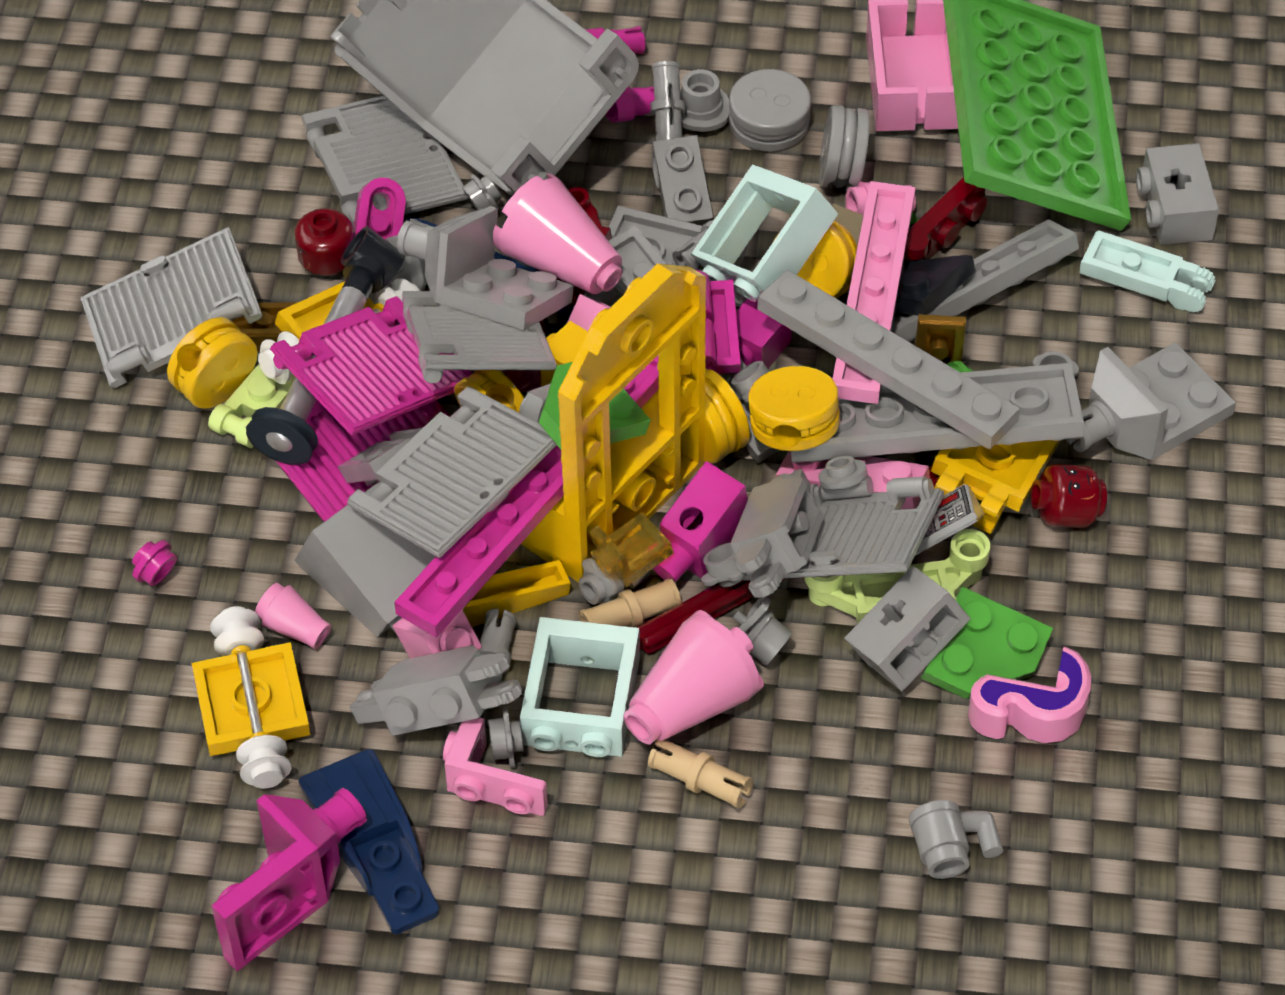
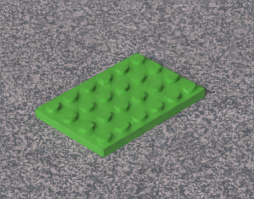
[943,0,1131,231]

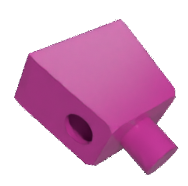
[652,461,748,583]

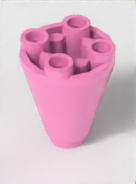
[623,610,764,744]

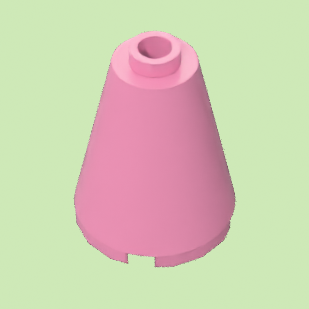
[493,173,623,294]

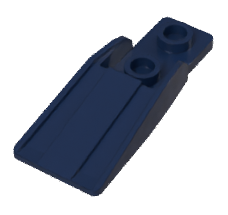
[298,749,439,934]

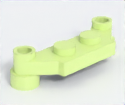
[804,529,990,624]

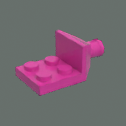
[211,788,367,972]

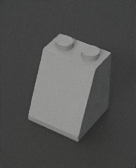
[295,482,436,637]

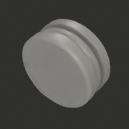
[729,69,811,152]
[819,105,870,191]

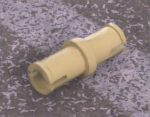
[578,579,681,628]
[648,739,753,809]

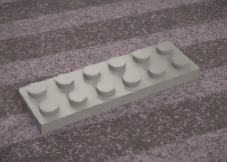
[791,363,1084,463]

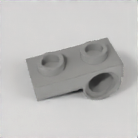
[652,135,713,226]

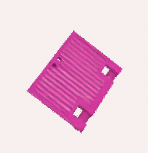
[270,296,473,436]
[276,400,451,522]

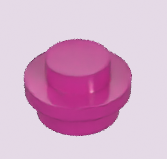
[132,540,177,586]

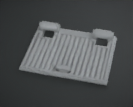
[301,95,469,226]
[80,227,263,388]
[402,291,557,383]
[347,387,557,558]
[741,476,944,581]

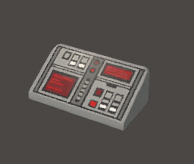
[915,484,985,555]

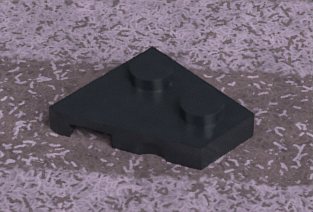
[848,255,976,316]

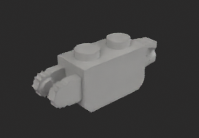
[730,469,824,598]
[350,645,522,736]

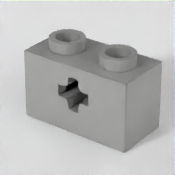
[1136,143,1219,245]
[844,565,971,692]

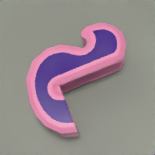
[968,646,1091,743]

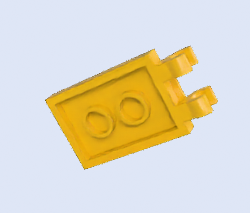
[931,440,1061,534]

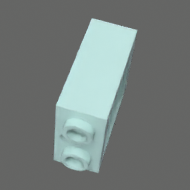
[691,164,839,302]
[520,617,640,757]

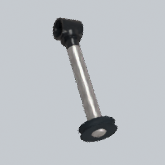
[246,226,405,465]

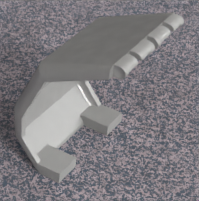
[330,0,639,196]

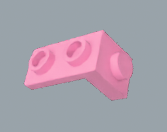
[443,718,548,816]

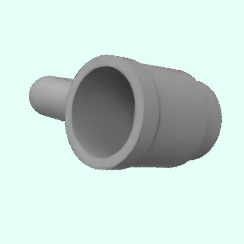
[909,800,1003,879]

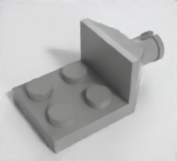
[397,206,574,331]
[1066,342,1236,460]

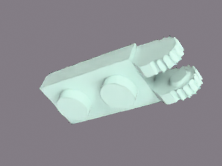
[1079,231,1216,313]

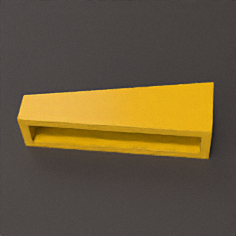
[462,560,571,627]

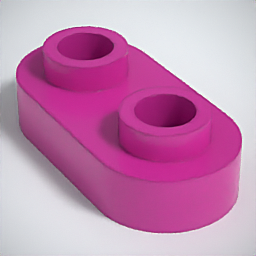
[353,178,406,239]

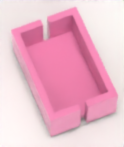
[866,0,958,131]

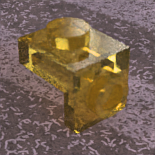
[589,512,674,587]

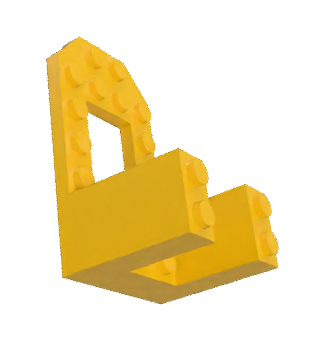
[521,263,706,583]

